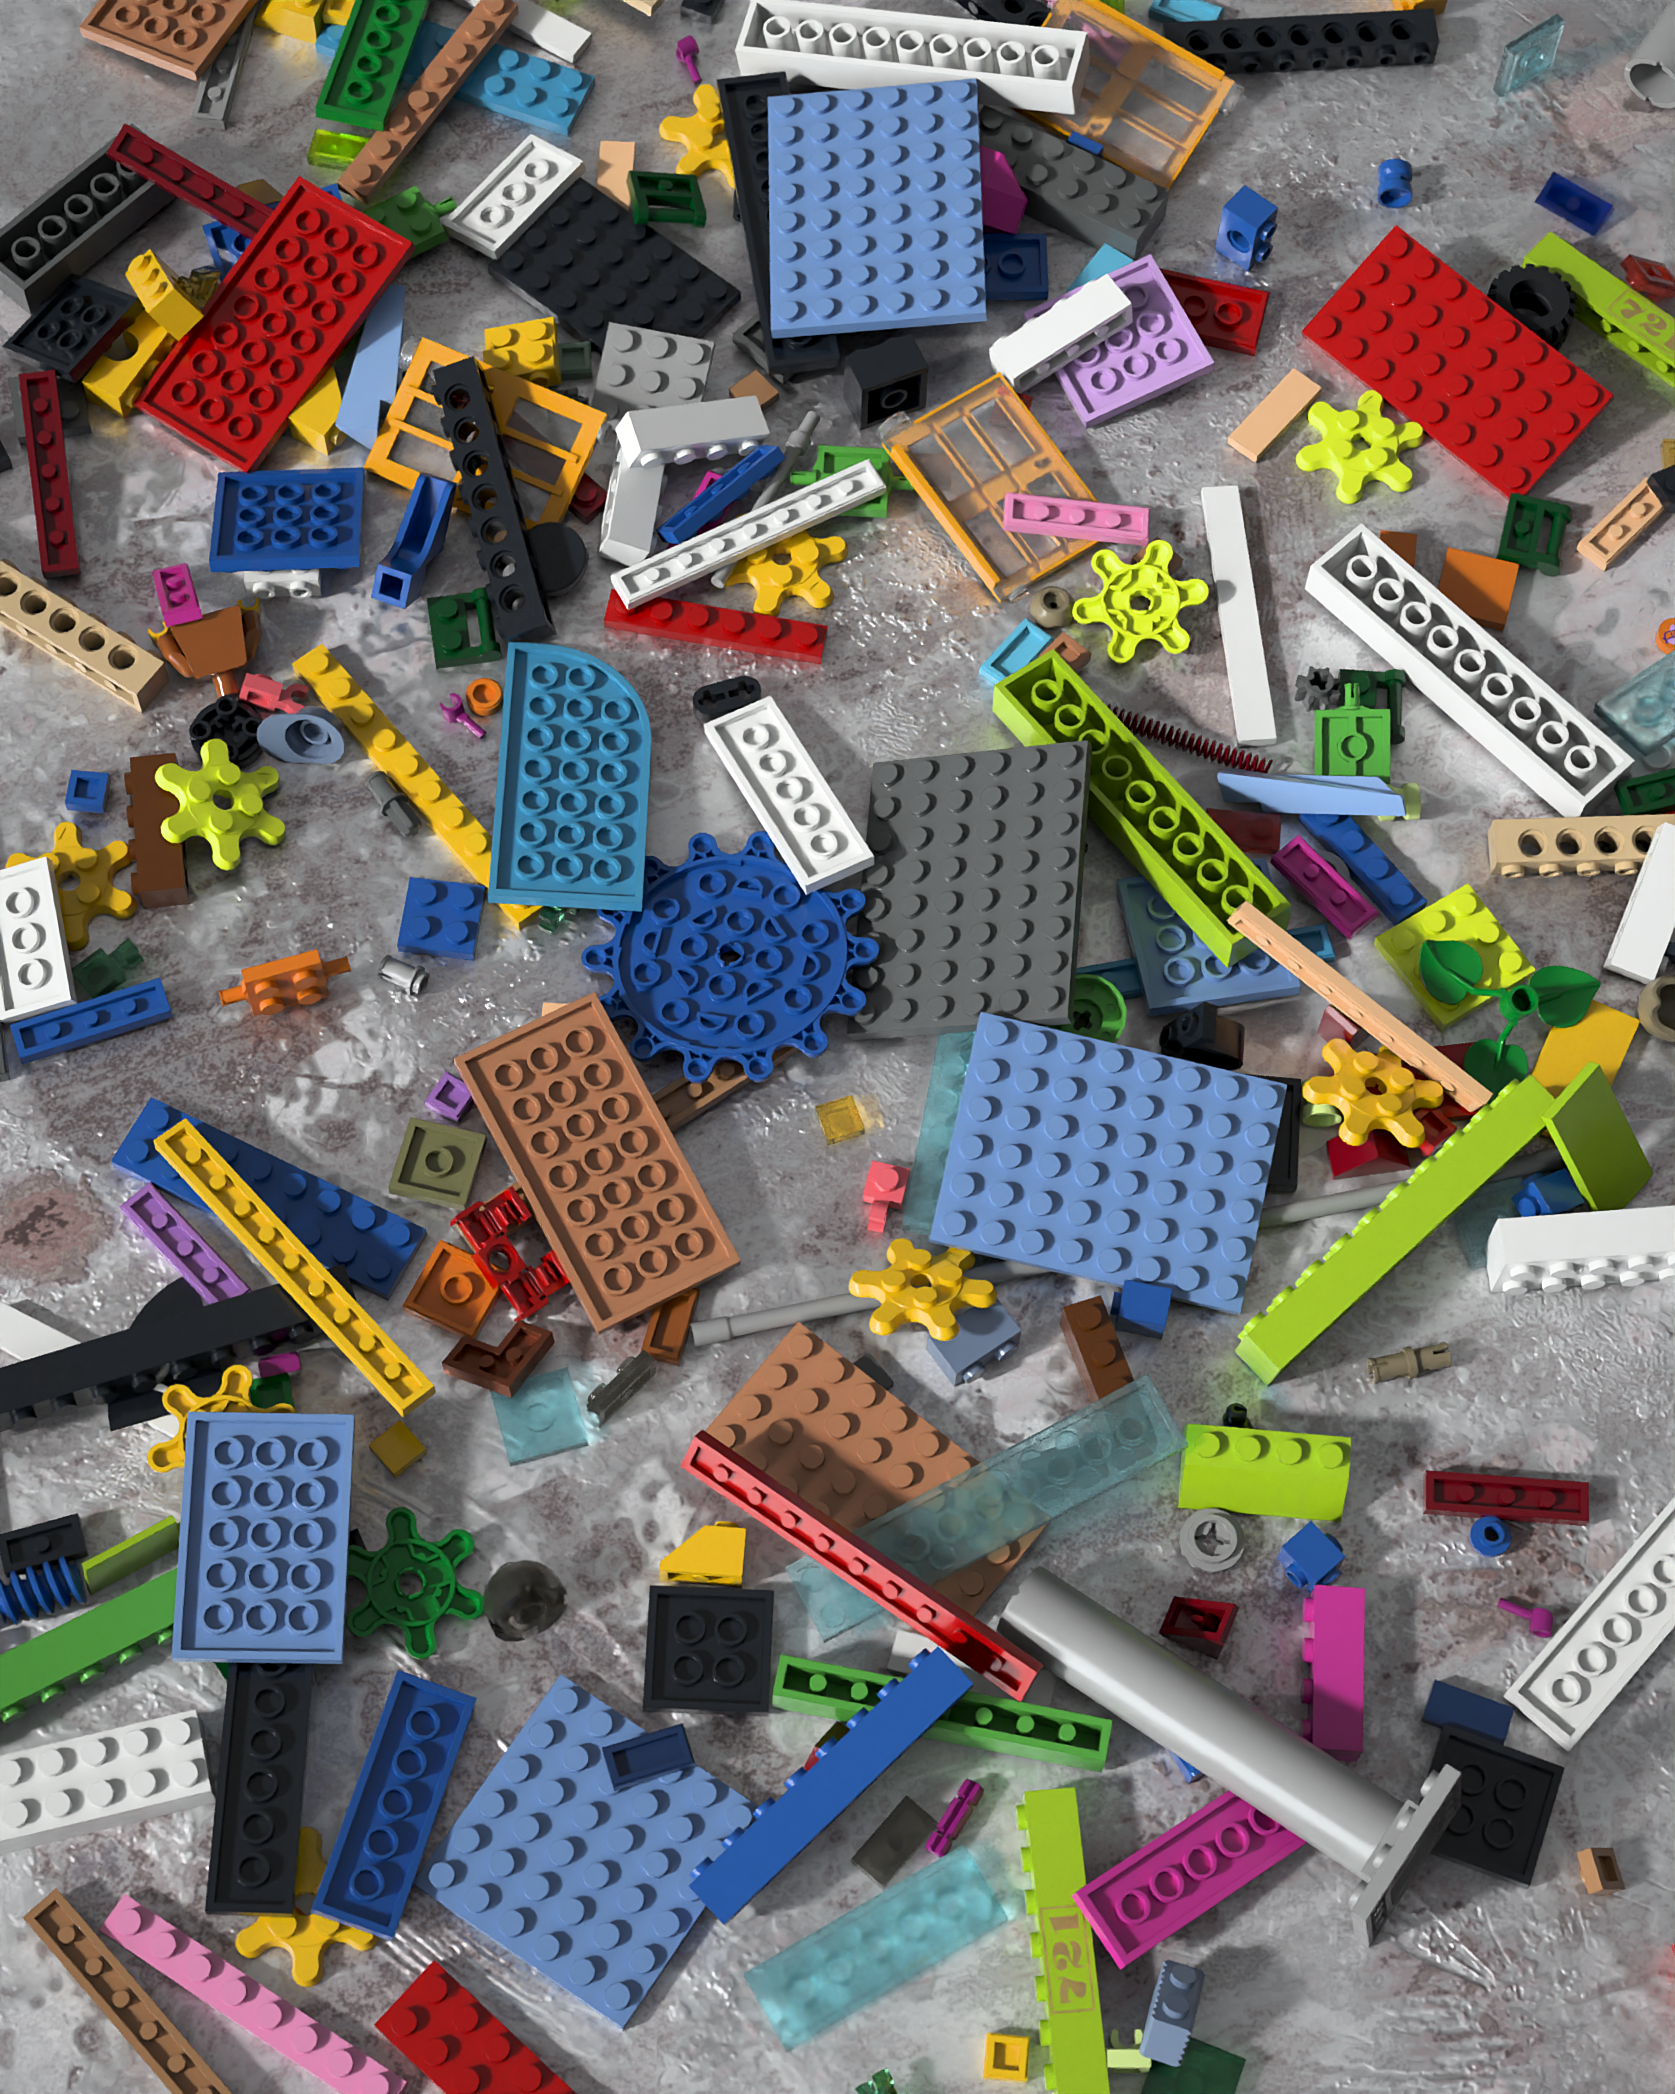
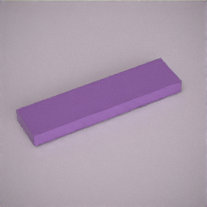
[119,1182,252,1305]

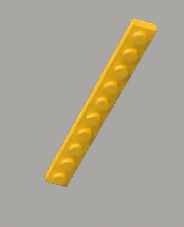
[292,644,550,930]
[153,1118,436,1418]

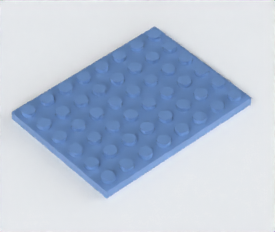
[768,78,987,339]
[928,1012,1287,1315]

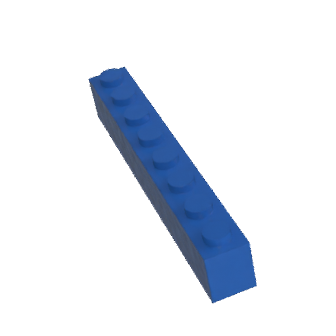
[689,1646,974,1926]

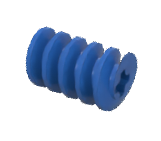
[0,1556,87,1625]

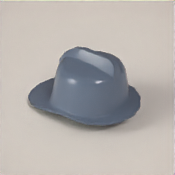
[257,705,345,764]

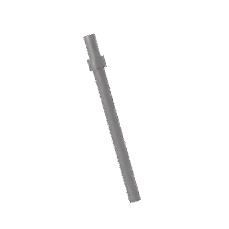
[711,411,821,588]

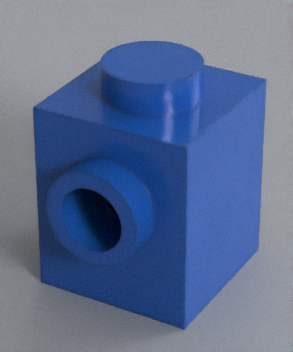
[1511,1168,1585,1217]
[1276,1521,1346,1594]

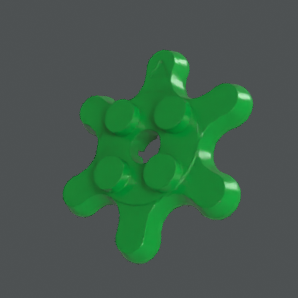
[347,1507,485,1659]

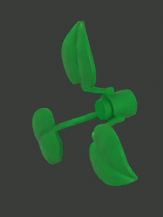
[1419,940,1601,1105]

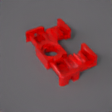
[450,1186,570,1322]

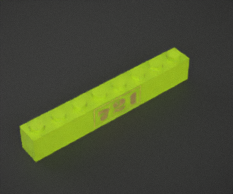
[1521,231,1675,389]
[1015,1787,1110,2094]

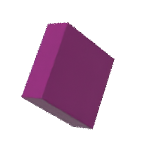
[258,1351,302,1378]

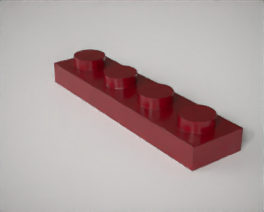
[1423,1470,1589,1526]

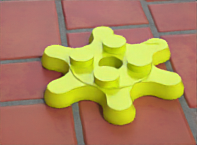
[1296,390,1425,504]
[1072,540,1209,664]
[155,739,286,871]

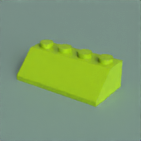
[1178,1423,1351,1522]

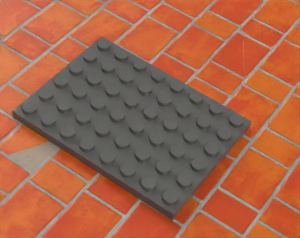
[847,740,1092,1041]

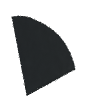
[108,1277,223,1431]

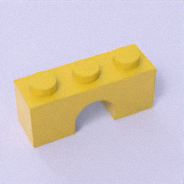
[125,249,204,341]
[82,309,178,419]

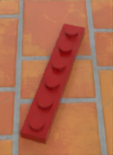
[604,589,828,665]

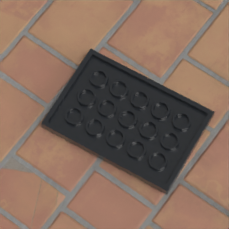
[488,177,741,355]

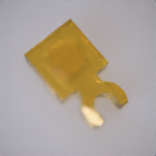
[177,265,221,307]

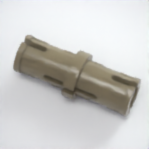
[1367,1342,1452,1384]

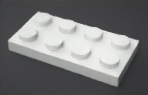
[442,134,586,260]
[0,857,77,1024]

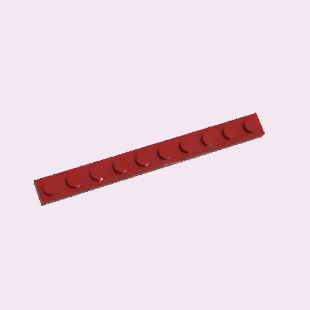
[680,1429,1044,1702]

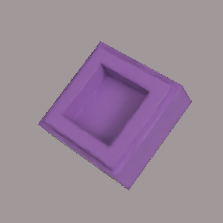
[425,1071,474,1125]

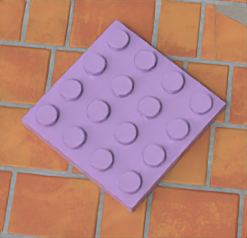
[1023,254,1215,429]

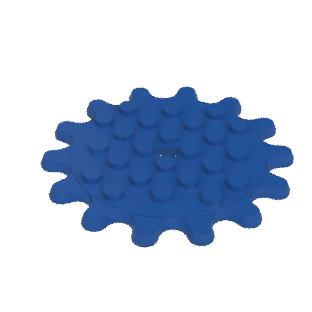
[581,831,879,1084]

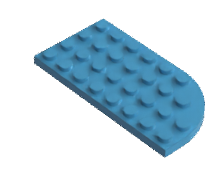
[488,642,651,912]

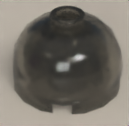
[482,1560,568,1642]

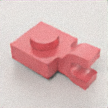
[238,673,309,714]
[863,1160,910,1233]

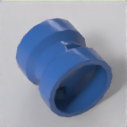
[1377,159,1413,208]

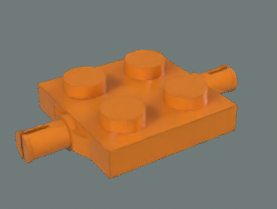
[218,949,351,1016]

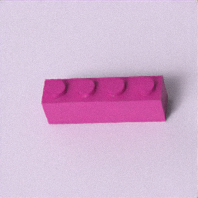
[1300,1585,1365,1762]

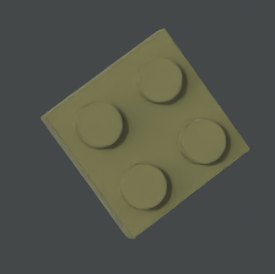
[388,1117,487,1211]

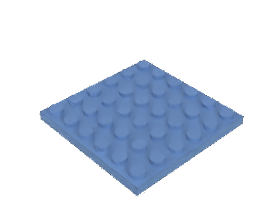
[413,1674,759,2031]

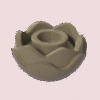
[1030,586,1075,630]

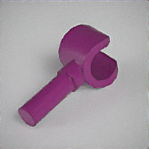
[676,35,702,85]
[440,693,487,739]
[1497,1597,1553,1638]

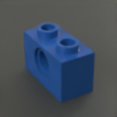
[1215,185,1278,272]

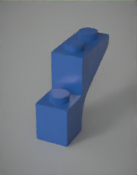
[371,472,457,609]

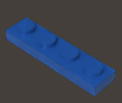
[655,445,785,544]
[1299,813,1427,926]
[10,978,173,1065]

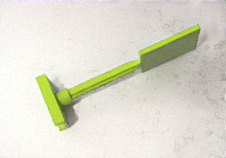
[82,1515,181,1595]

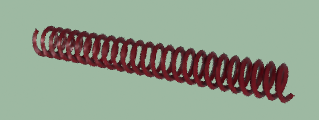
[1103,702,1273,774]

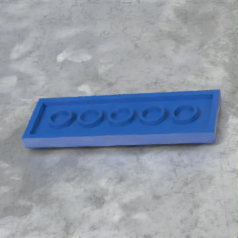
[310,1670,477,1941]

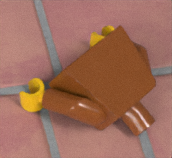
[147,598,262,698]

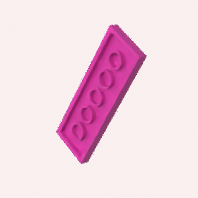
[1071,1790,1307,1970]

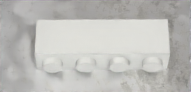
[989,274,1133,395]
[615,395,770,469]
[597,436,667,566]
[1603,822,1675,985]

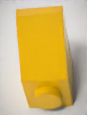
[254,0,326,44]
[288,367,347,456]
[659,1521,746,1588]

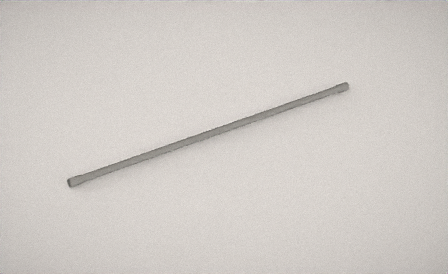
[690,1146,1568,1347]

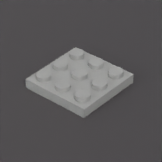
[591,322,715,434]

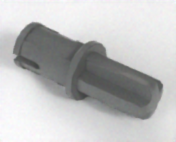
[365,771,422,838]

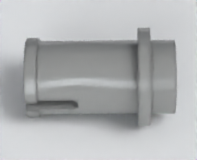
[377,955,430,995]

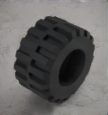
[1487,264,1576,351]

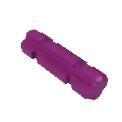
[926,1779,984,1859]

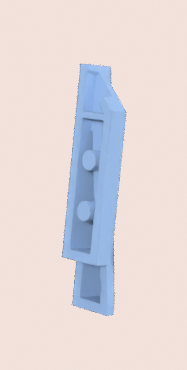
[336,284,406,449]
[1217,768,1407,816]

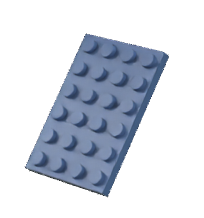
[172,1412,355,1664]

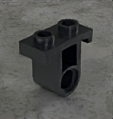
[1159,1001,1245,1071]

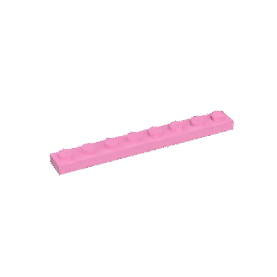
[99,1894,408,2094]

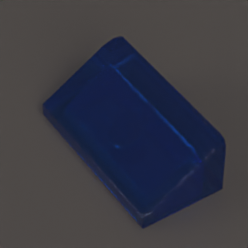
[1535,171,1615,237]

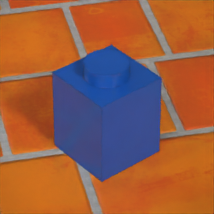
[1110,1280,1172,1340]

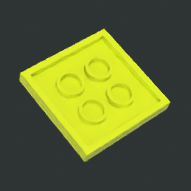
[1374,883,1536,1032]

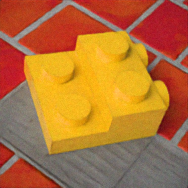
[483,317,561,392]

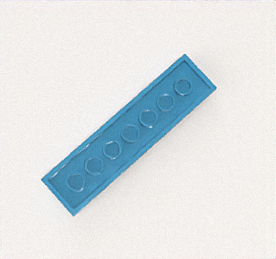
[315,20,595,136]

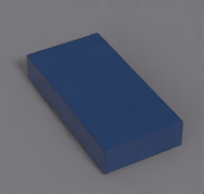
[1421,1680,1515,1745]
[602,1723,695,1791]

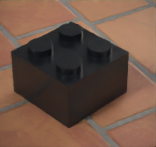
[843,333,929,431]

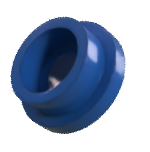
[1469,1516,1511,1558]

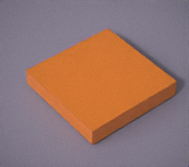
[1438,547,1519,631]
[402,1239,507,1340]

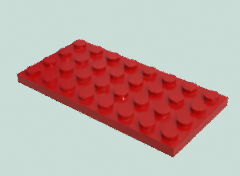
[134,176,416,474]
[1301,225,1614,500]

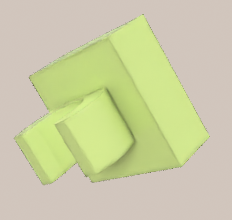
[1106,2029,1151,2074]

